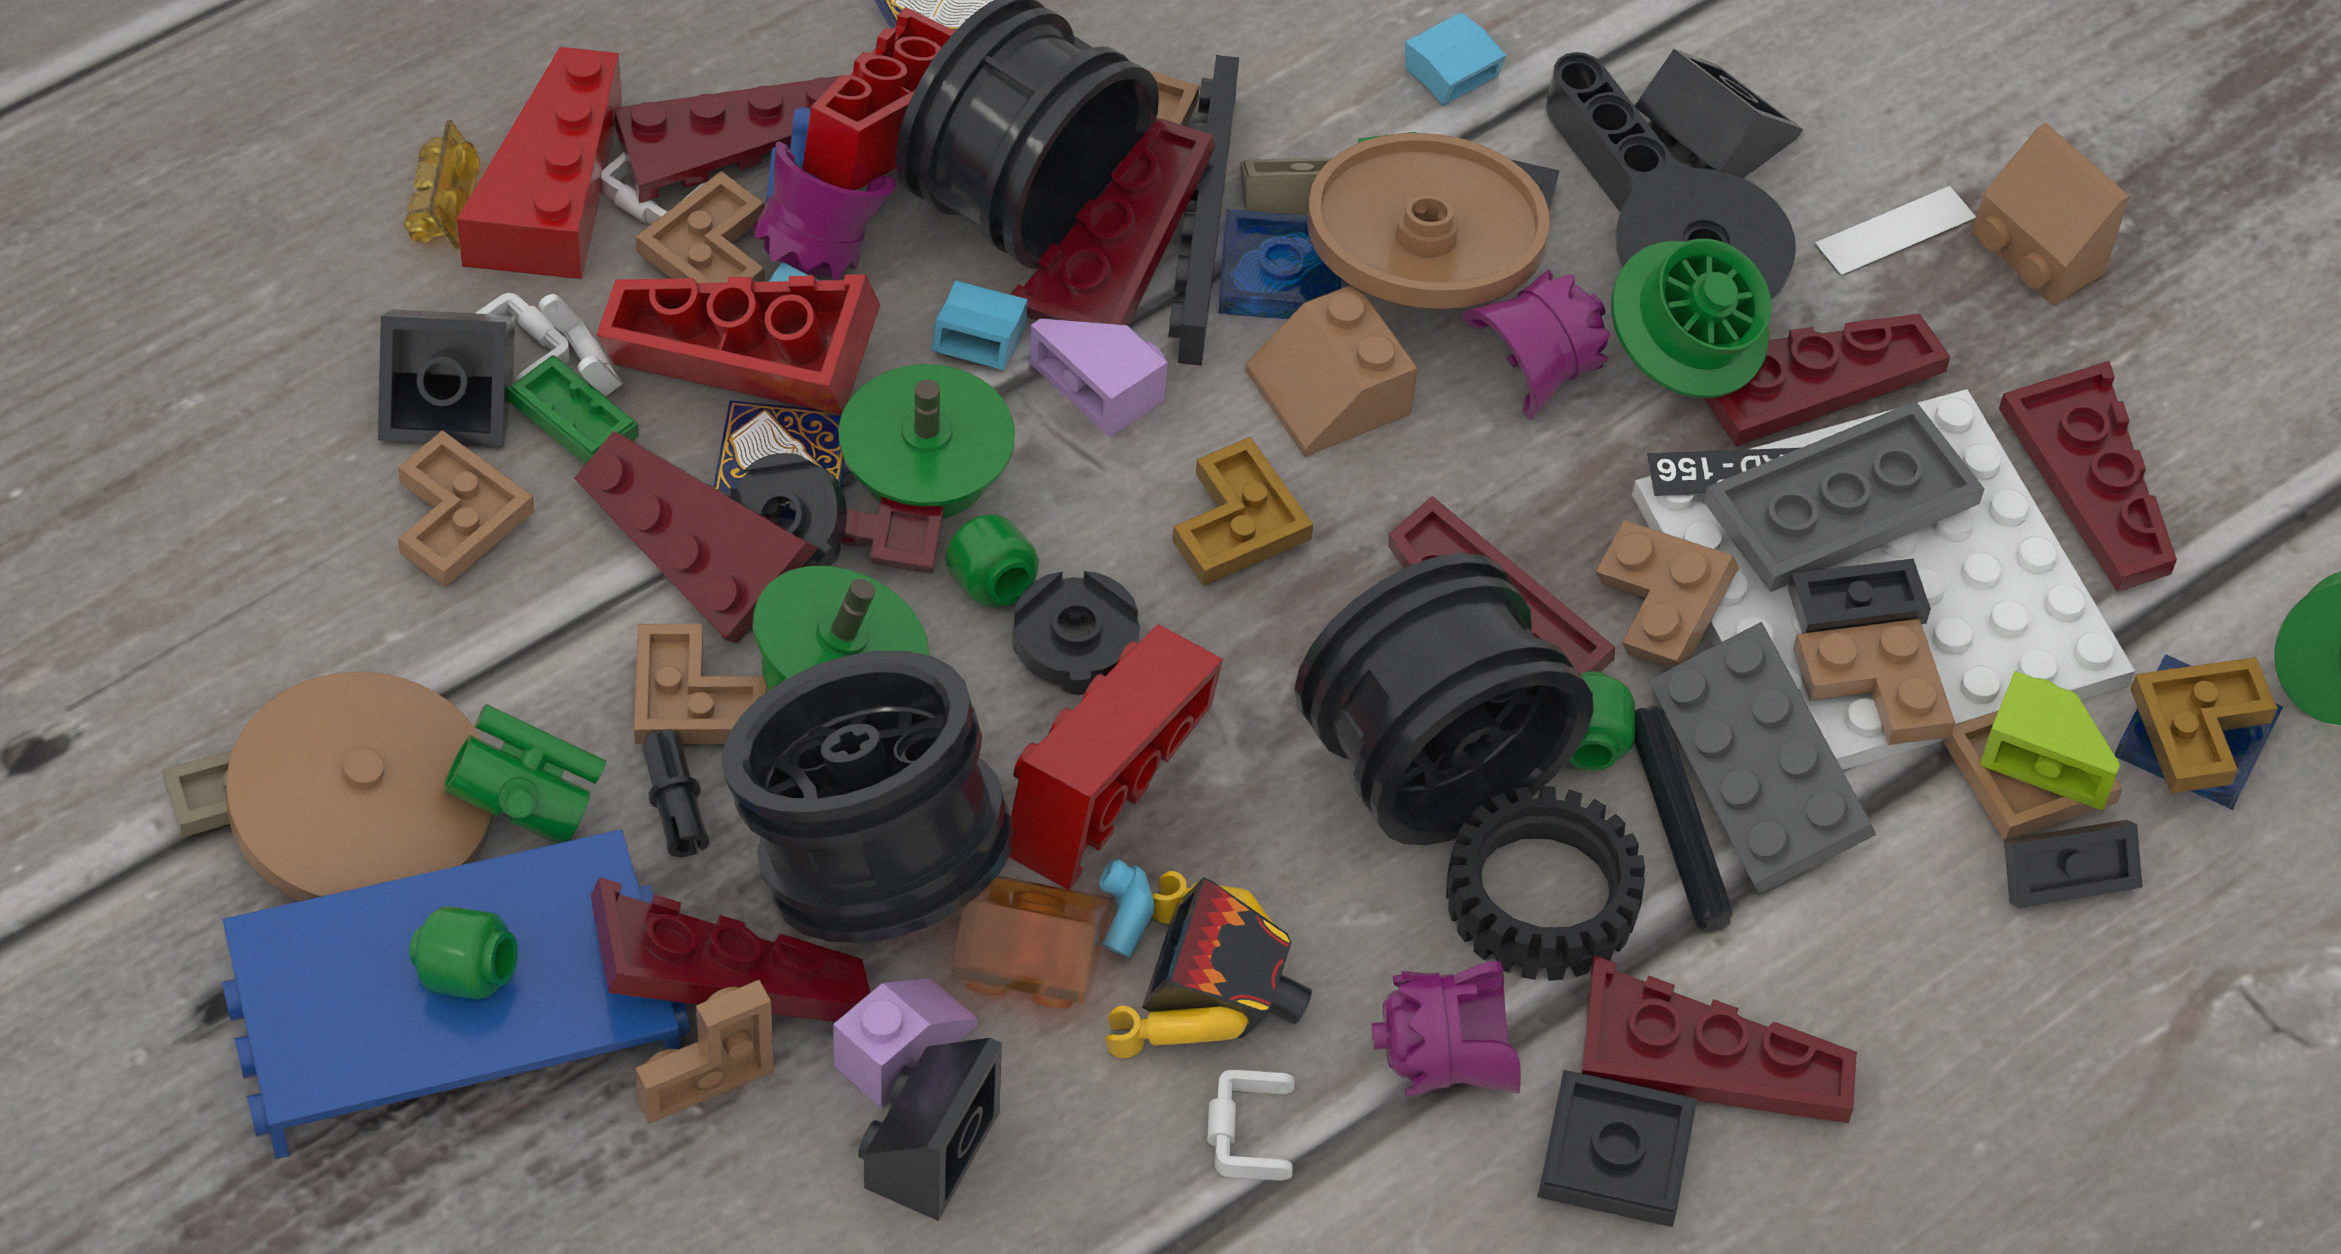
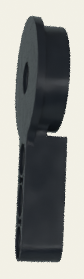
[1546,52,1796,300]

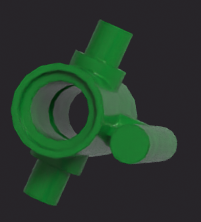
[442,704,606,844]

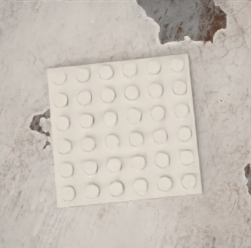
[1632,389,2135,770]

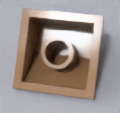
[1972,123,2130,306]
[1245,285,1418,457]

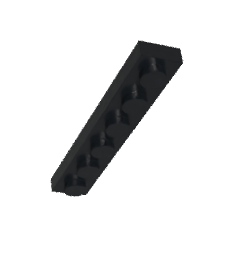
[1168,55,1240,366]

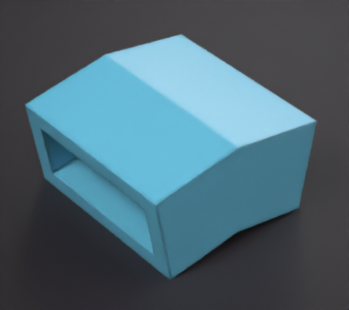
[1405,12,1506,106]
[932,280,1027,370]

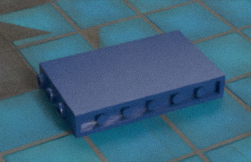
[222,829,690,1159]

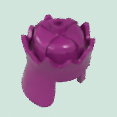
[752,141,896,280]
[1462,270,1610,420]
[1371,961,1521,1097]

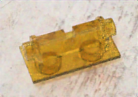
[404,120,480,249]

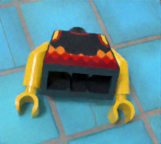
[1105,871,1312,1059]

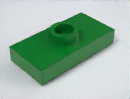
[507,355,639,465]

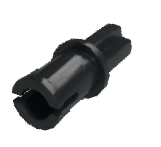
[643,729,709,857]

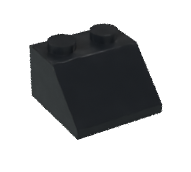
[1635,49,1803,179]
[378,309,515,446]
[858,1037,1002,1221]

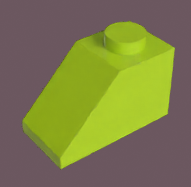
[1979,671,2120,811]

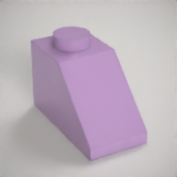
[1030,319,1168,438]
[833,978,978,1108]

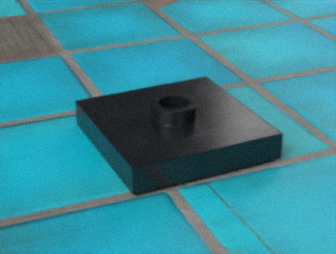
[1537,1070,1697,1227]

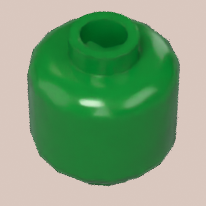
[946,514,1039,608]
[1568,671,1635,771]
[409,906,518,1000]

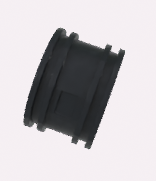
[1294,553,1594,845]
[721,651,1015,943]

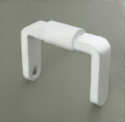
[601,152,705,224]
[476,293,570,382]
[539,294,623,397]
[1207,1070,1295,1181]

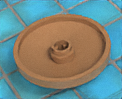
[1307,133,1550,309]
[226,672,493,902]

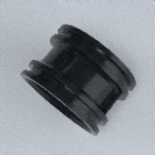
[895,0,1159,269]

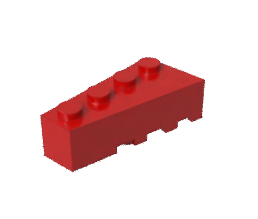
[802,7,955,191]
[457,47,622,279]
[596,274,880,415]
[1009,624,1223,890]

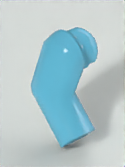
[1099,859,1155,959]

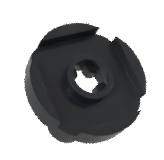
[727,453,847,567]
[1012,571,1140,695]

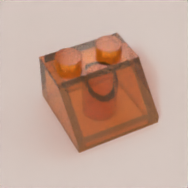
[951,876,1113,1009]

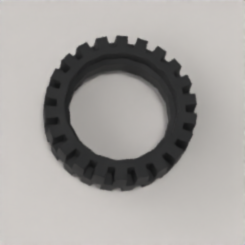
[1446,786,1645,981]

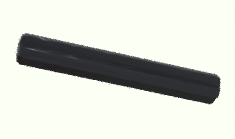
[1634,706,1733,932]

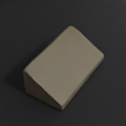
[1240,158,1332,221]

